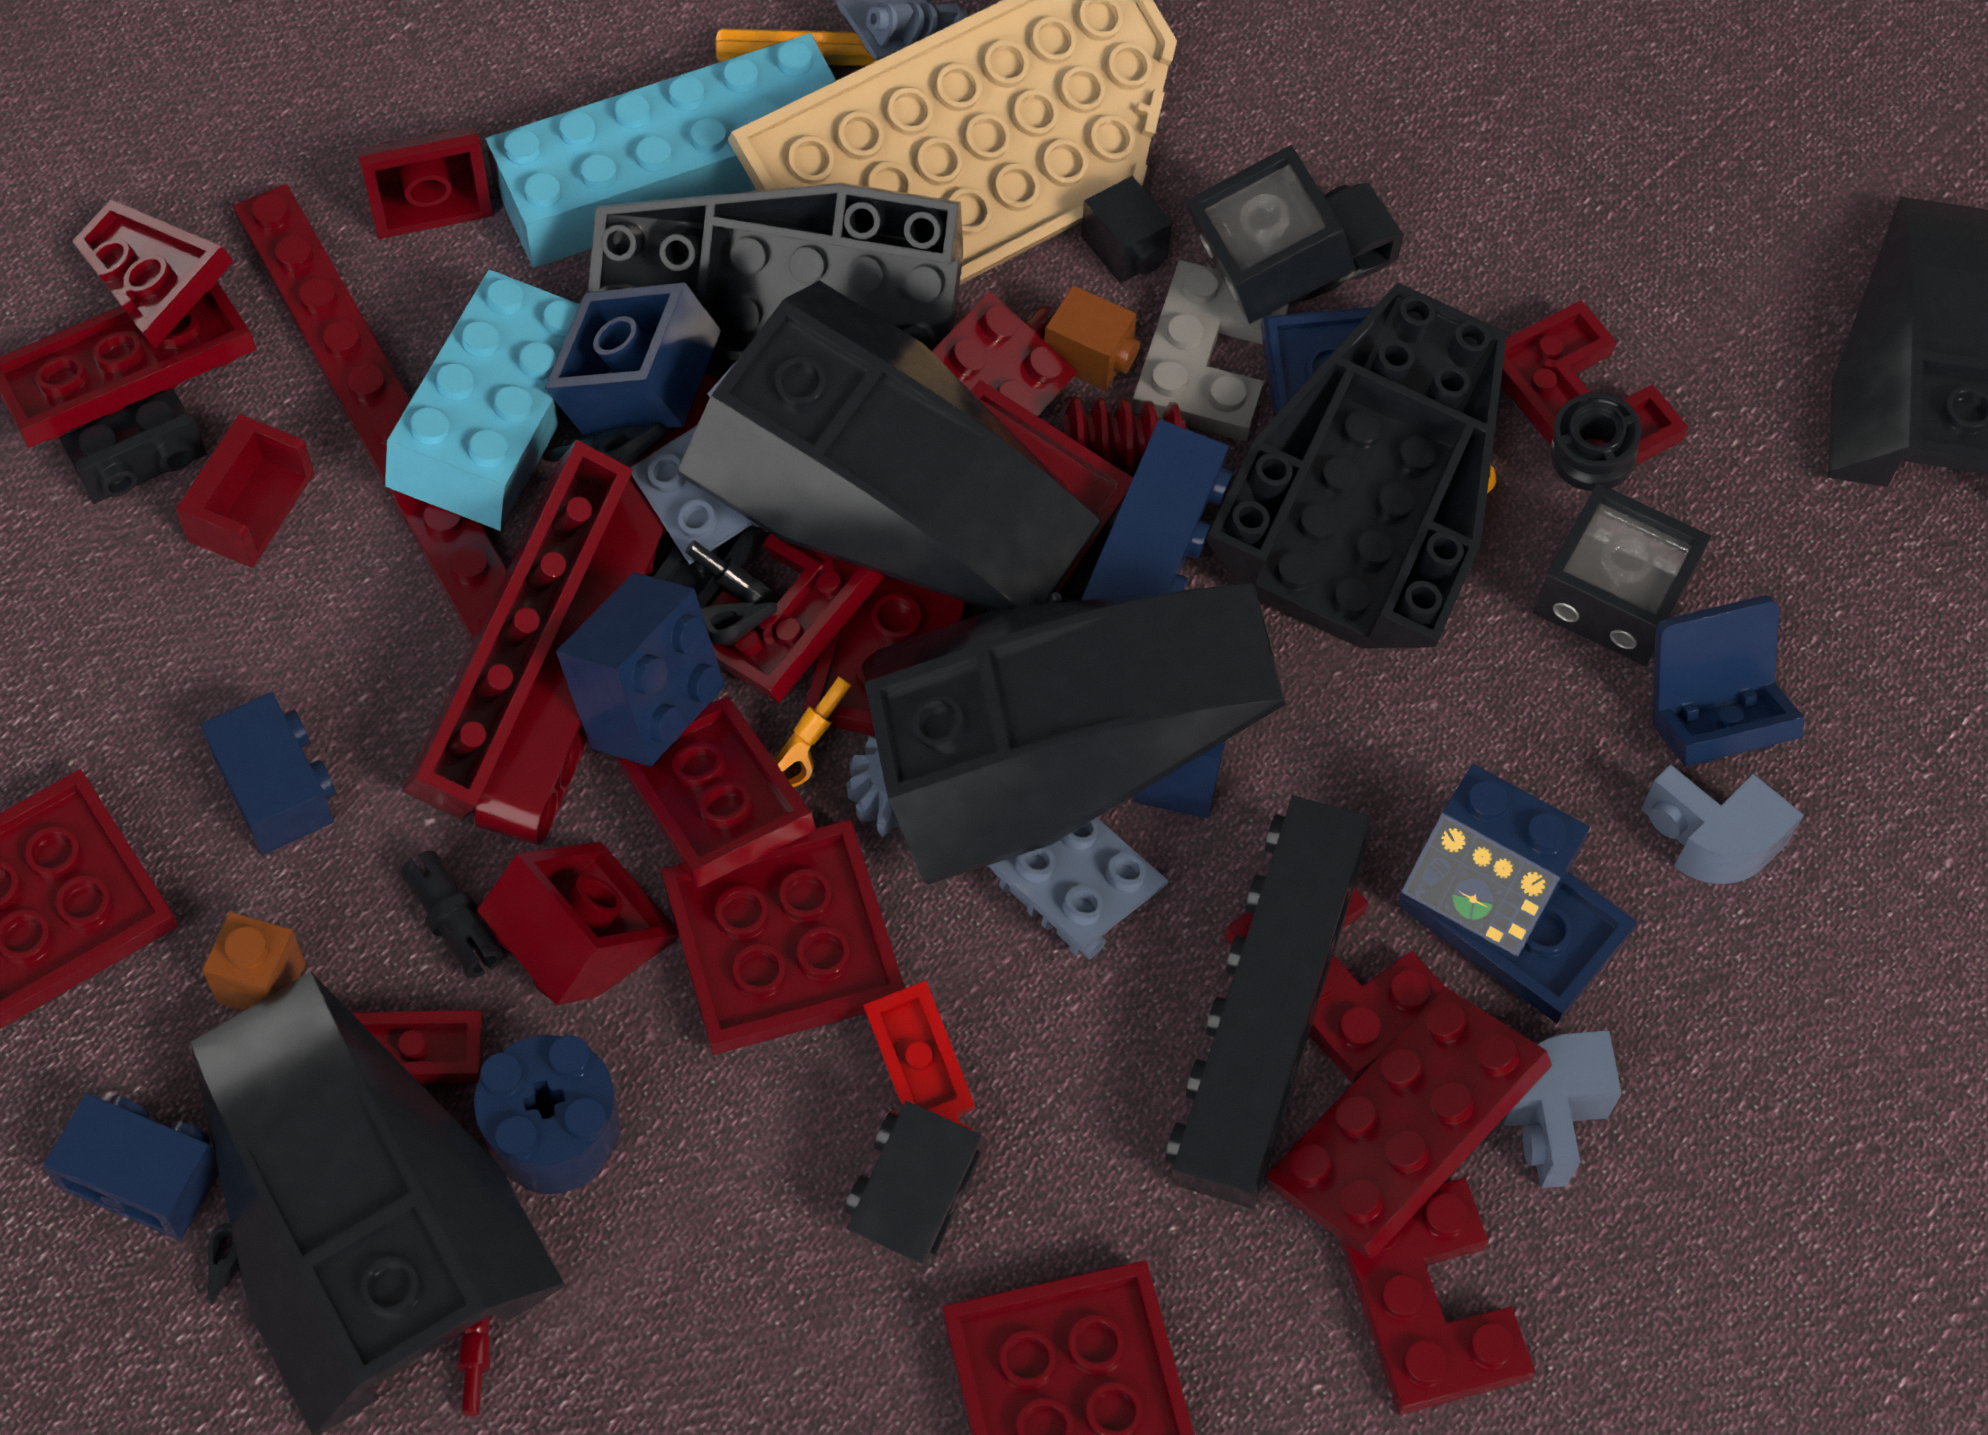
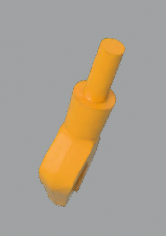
[774,676,852,787]

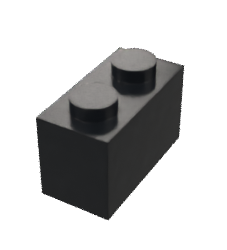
[844,1101,988,1268]

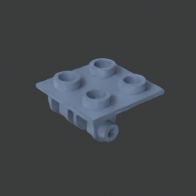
[834,0,968,60]
[631,425,768,565]
[988,818,1169,960]

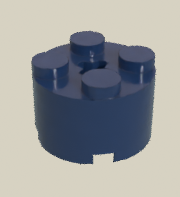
[474,1035,620,1194]

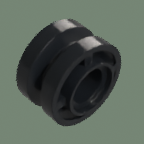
[1551,392,1642,491]

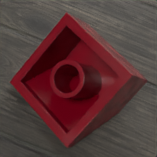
[357,126,493,240]
[477,842,678,1006]

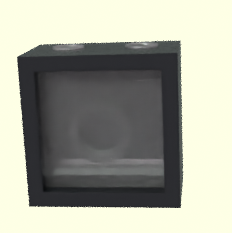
[1185,144,1356,324]
[1533,483,1711,667]

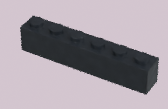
[1165,795,1370,1210]

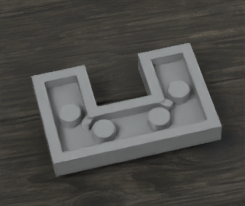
[1132,260,1289,442]

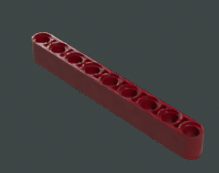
[475,373,721,845]

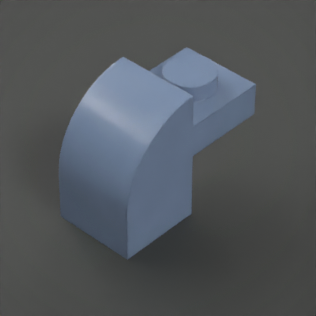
[1641,764,1804,884]
[1502,1031,1622,1188]

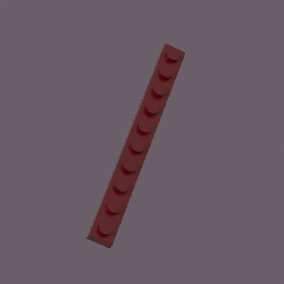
[233,183,507,642]

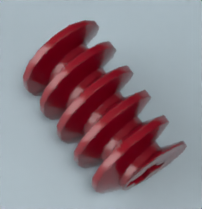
[1062,396,1186,477]

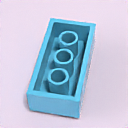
[385,270,580,531]

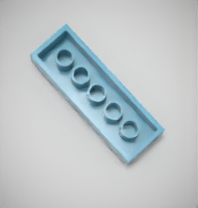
[485,33,836,268]

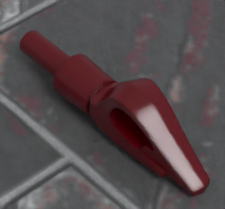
[458,1315,490,1416]

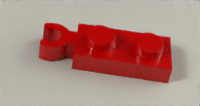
[863,980,983,1159]

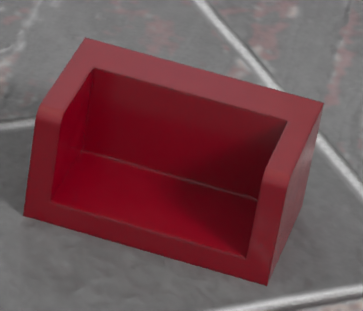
[176,414,314,568]

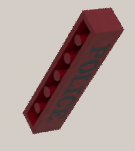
[402,440,634,819]

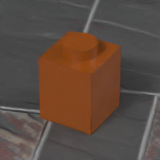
[1045,285,1140,391]
[202,911,306,1011]

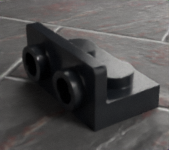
[59,388,207,505]

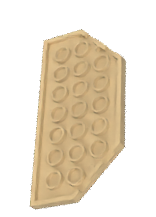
[728,0,1177,285]

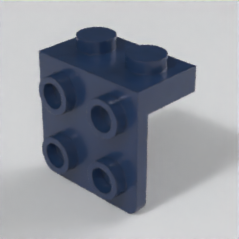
[1652,595,1804,767]

